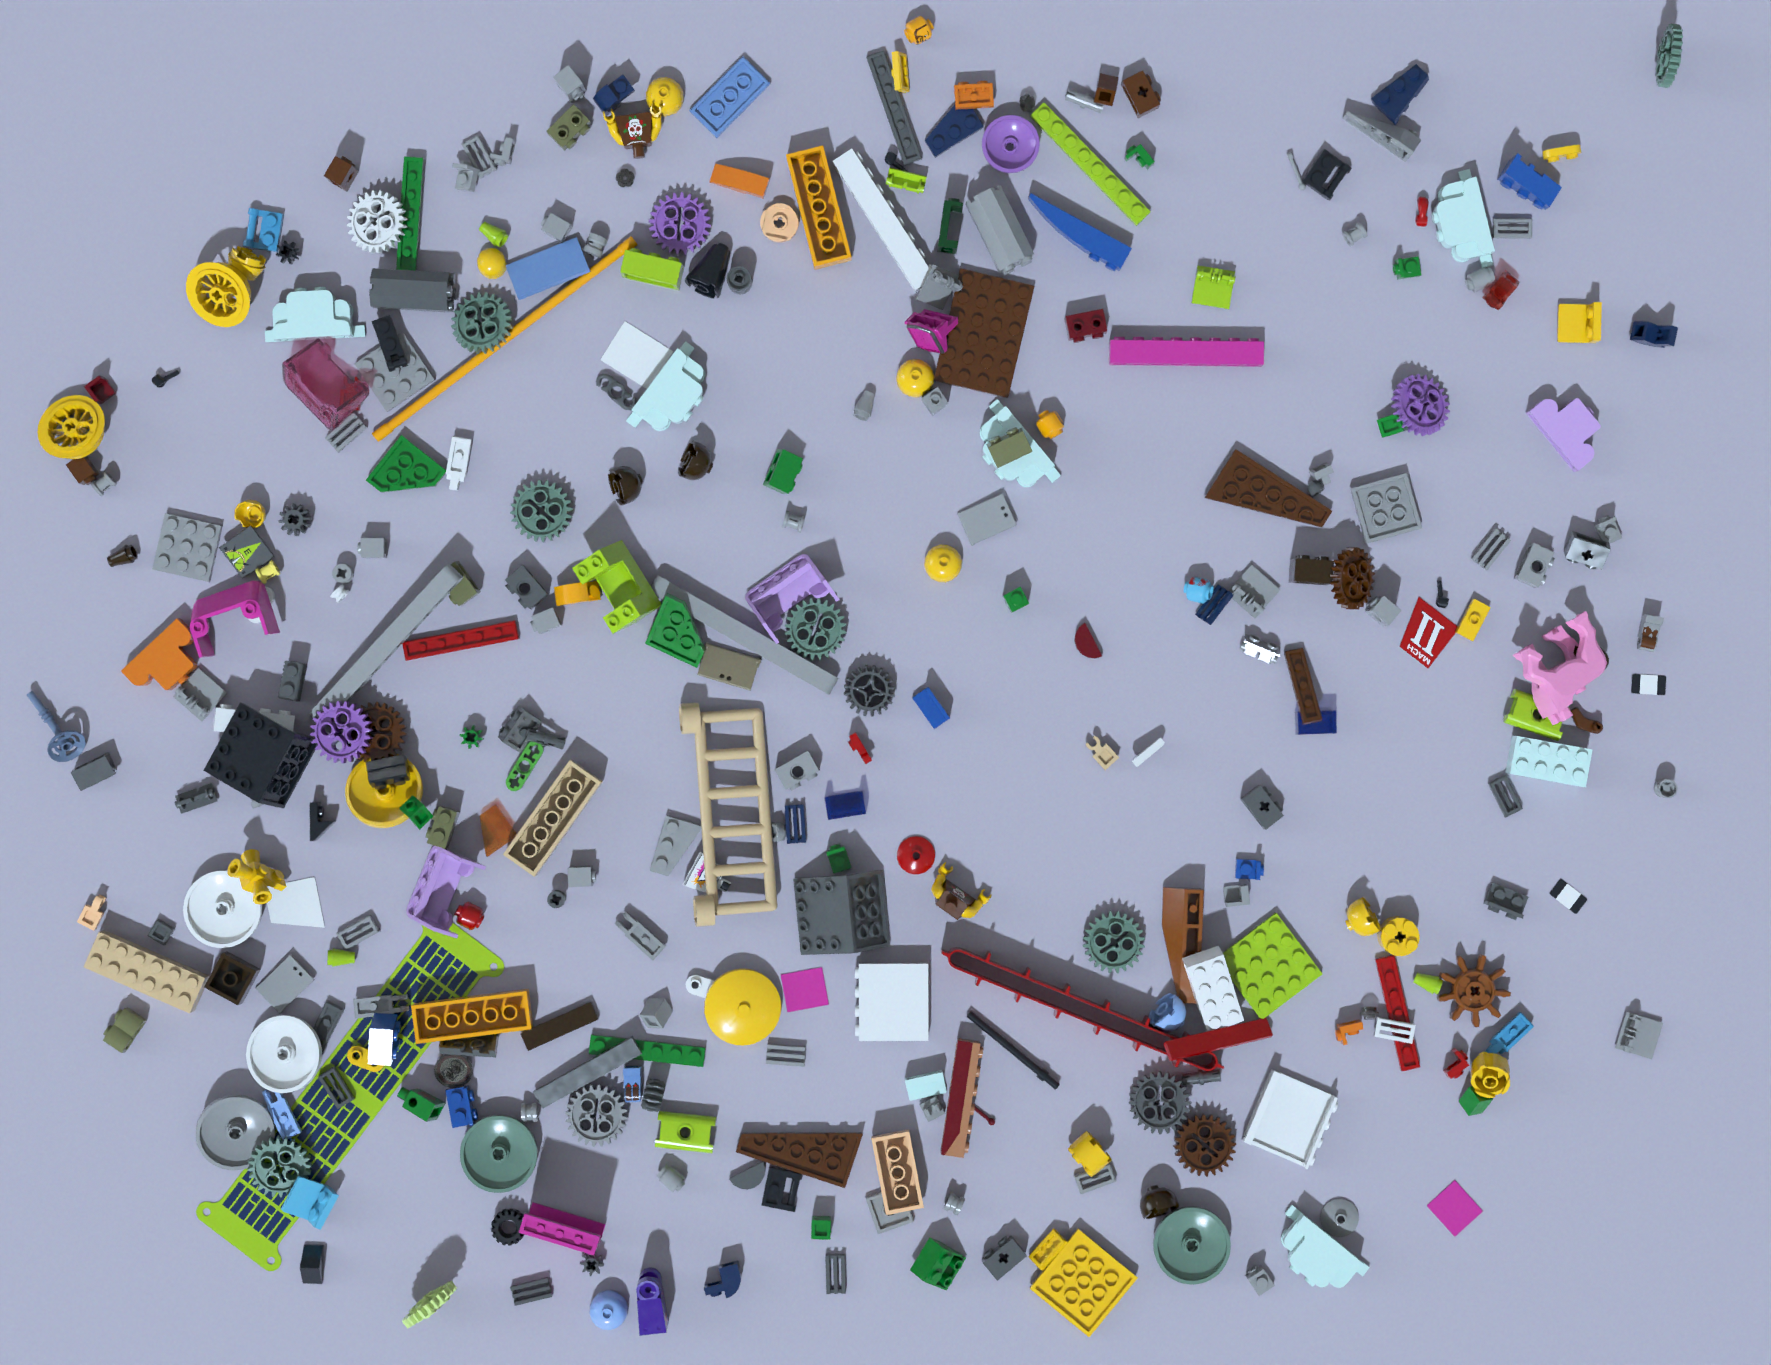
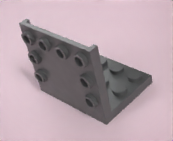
[793,870,890,955]

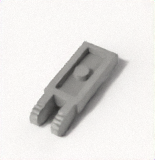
[615,911,666,961]
[353,994,409,1018]

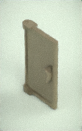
[697,642,761,691]

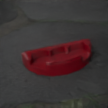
[1074,623,1102,659]

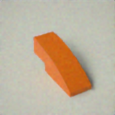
[709,164,770,199]

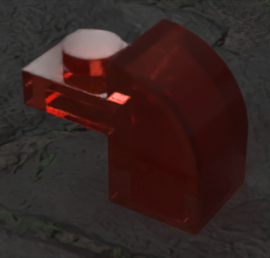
[1482,270,1520,310]

